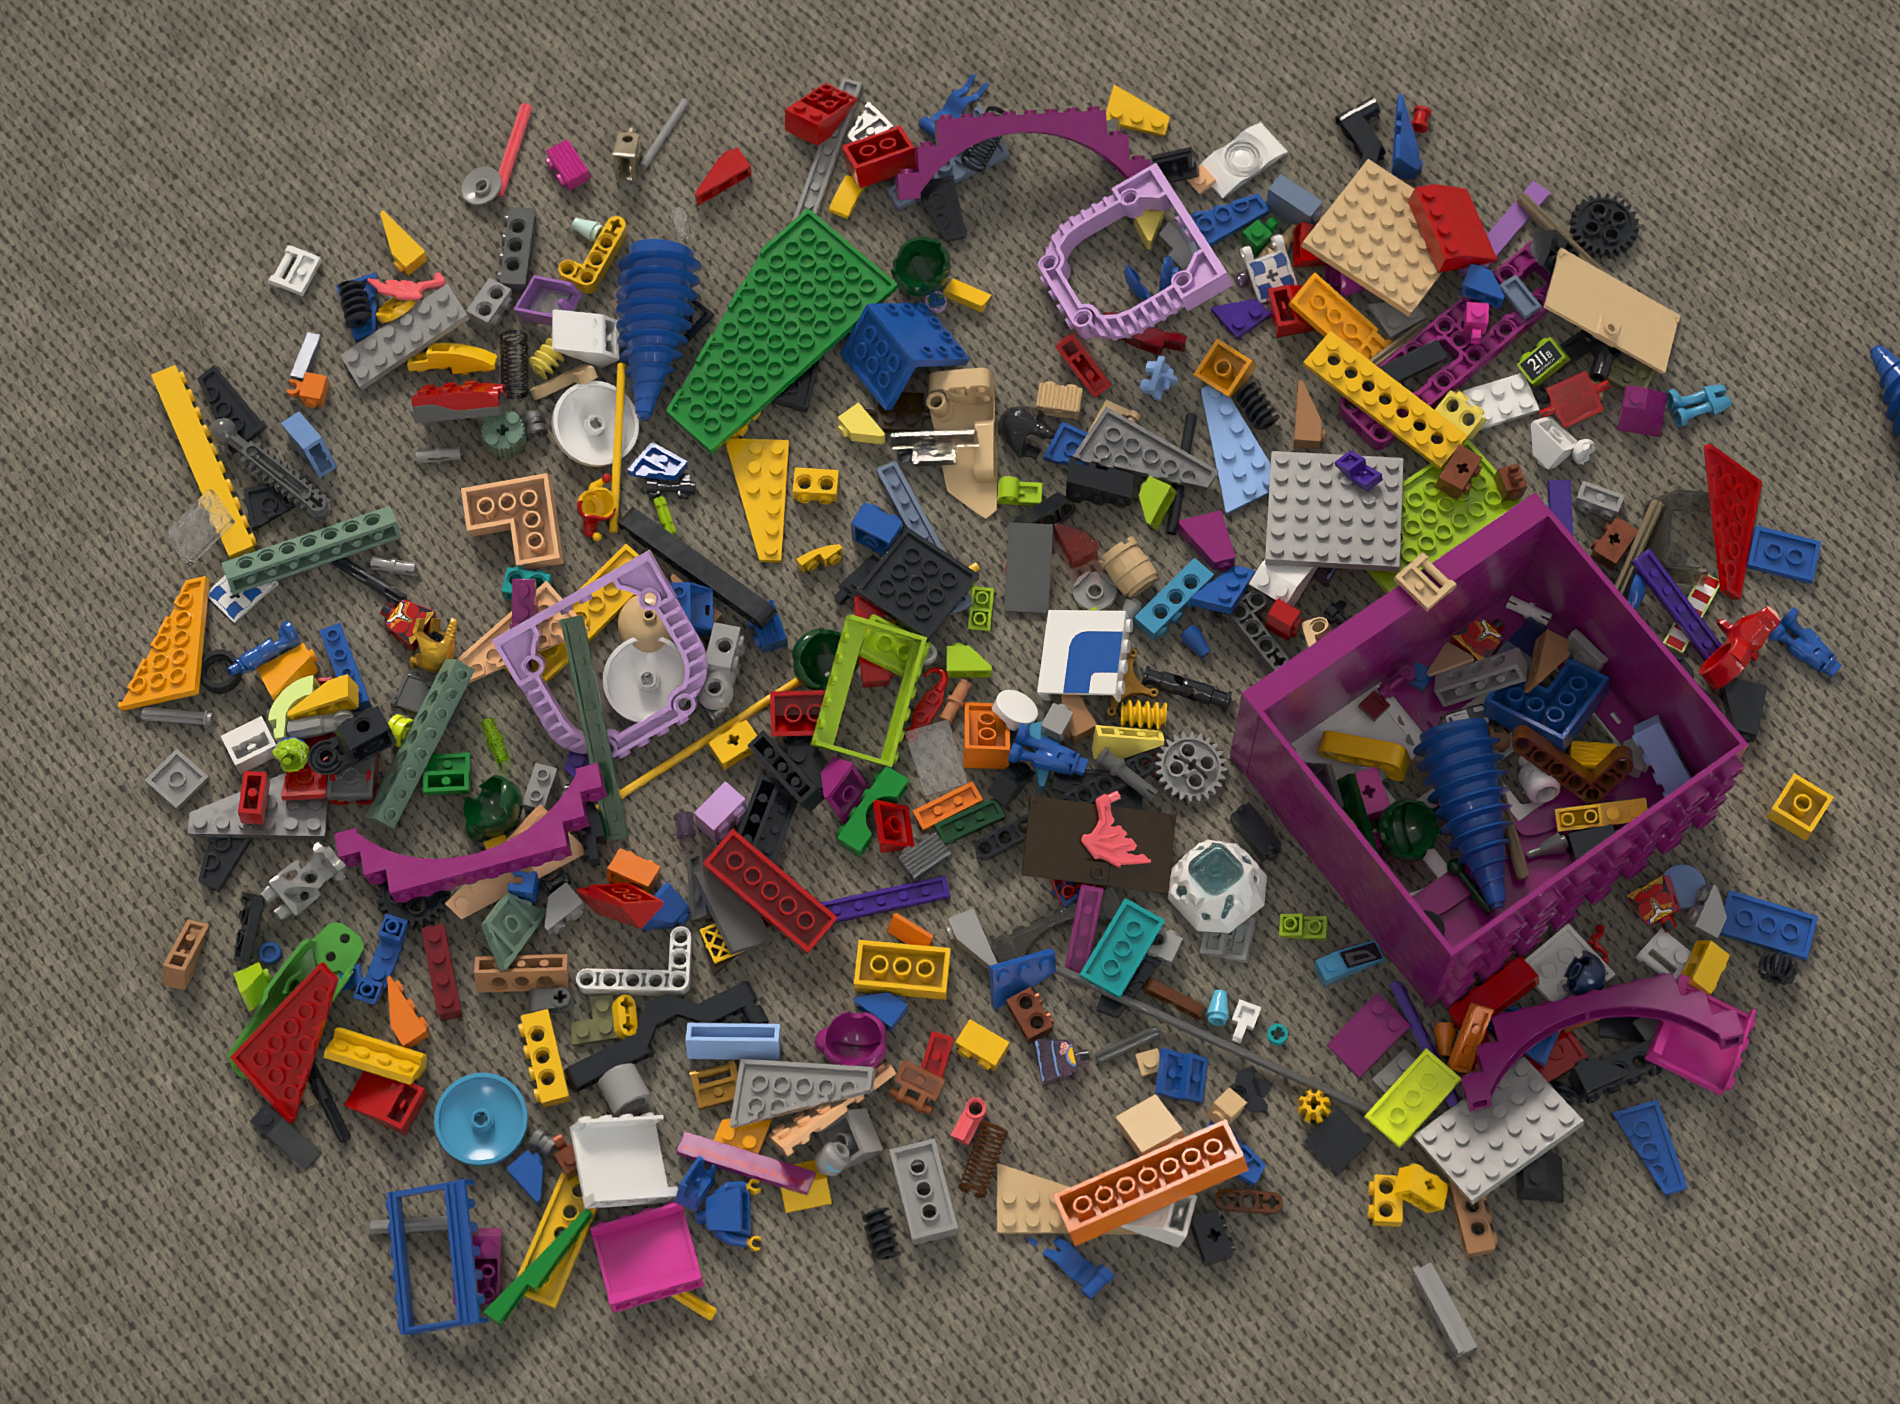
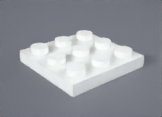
[1525,923,1615,1002]

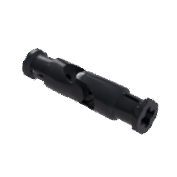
[1141,666,1232,711]

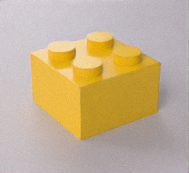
[1766,773,1834,841]

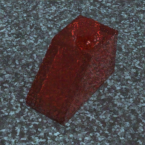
[1053,523,1099,569]

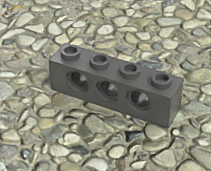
[497,207,537,293]

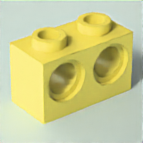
[1435,390,1488,440]

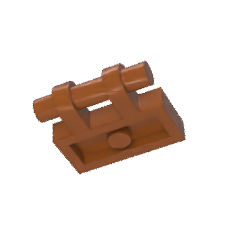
[888,1059,946,1115]

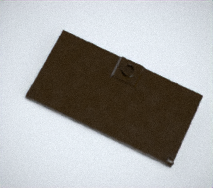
[1021,795,1177,894]

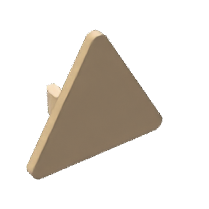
[1427,642,1474,676]

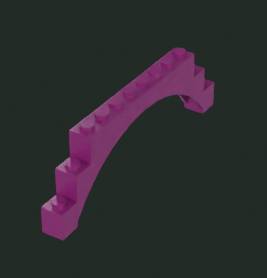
[895,106,1151,200]
[335,763,607,903]
[1461,972,1744,1112]

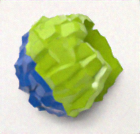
[272,737,310,772]

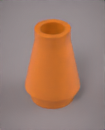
[1433,1022,1457,1056]

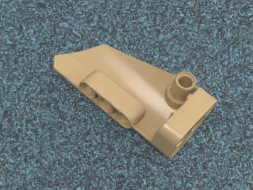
[926,368,998,520]

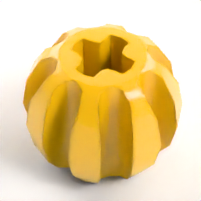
[1297,1090,1331,1124]

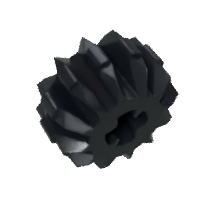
[1758,951,1798,985]

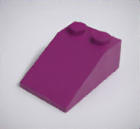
[1327,993,1411,1078]

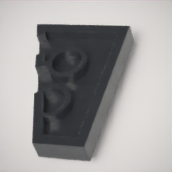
[920,175,967,242]
[243,474,310,531]
[198,837,253,893]
[234,892,265,964]

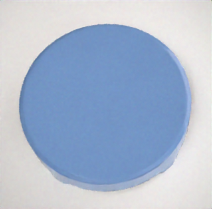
[1663,864,1706,910]

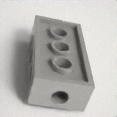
[889,1138,958,1246]

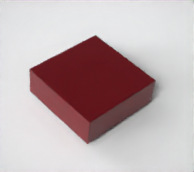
[1358,690,1390,722]

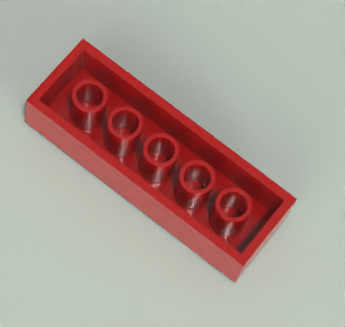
[702,829,838,955]

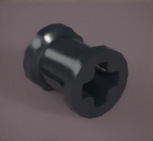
[541,867,571,894]

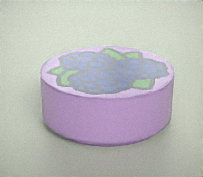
[925,291,947,313]

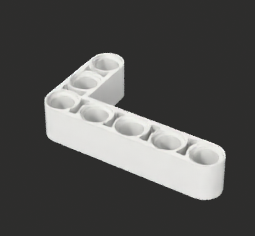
[576,926,692,996]

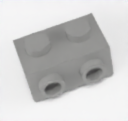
[1574,481,1625,521]

